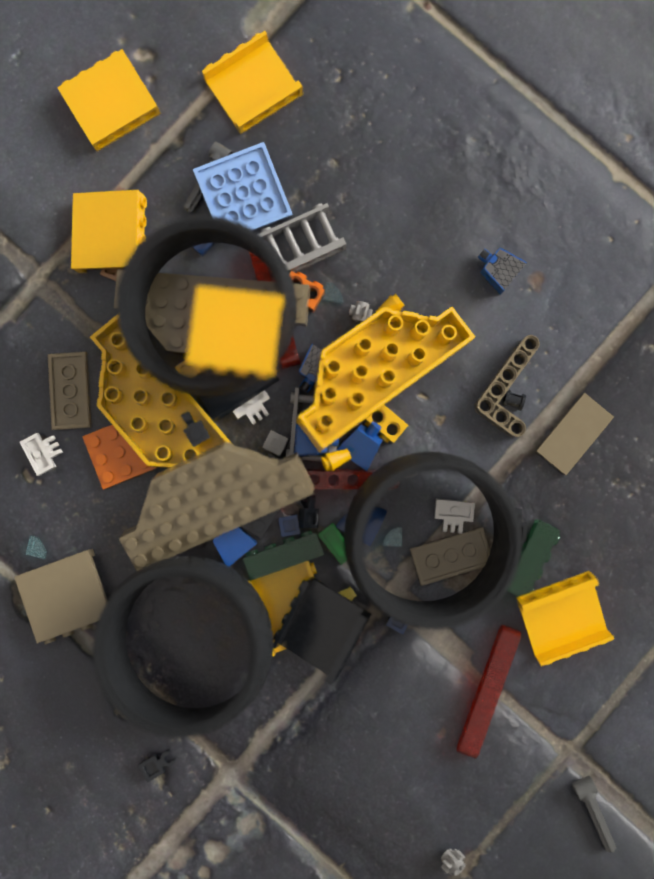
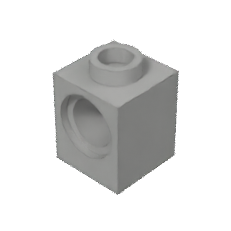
[262,430,289,457]

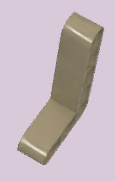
[474,335,540,438]

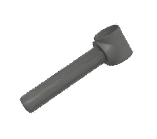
[183,142,233,213]
[571,775,617,852]

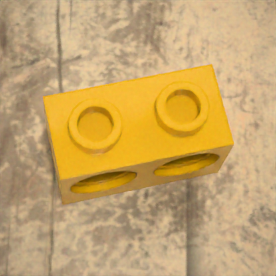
[364,405,408,444]

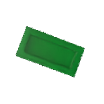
[318,523,347,565]

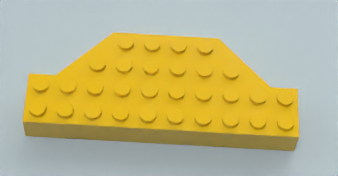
[296,307,475,453]
[90,315,231,468]

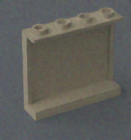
[14,549,108,644]

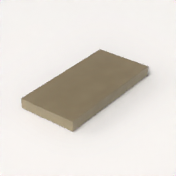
[48,352,91,430]
[535,393,614,476]
[409,527,491,586]

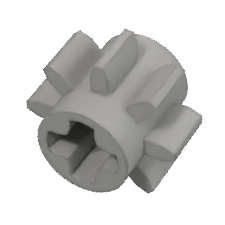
[349,301,373,323]
[441,849,465,876]

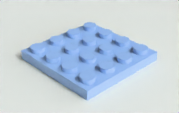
[193,142,293,230]

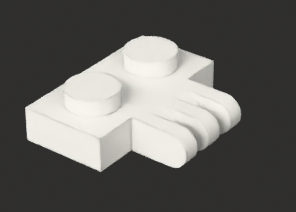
[233,390,270,425]
[20,433,63,476]
[434,498,475,534]

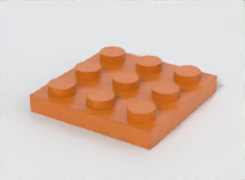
[82,425,157,490]

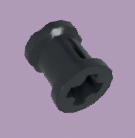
[502,390,526,411]

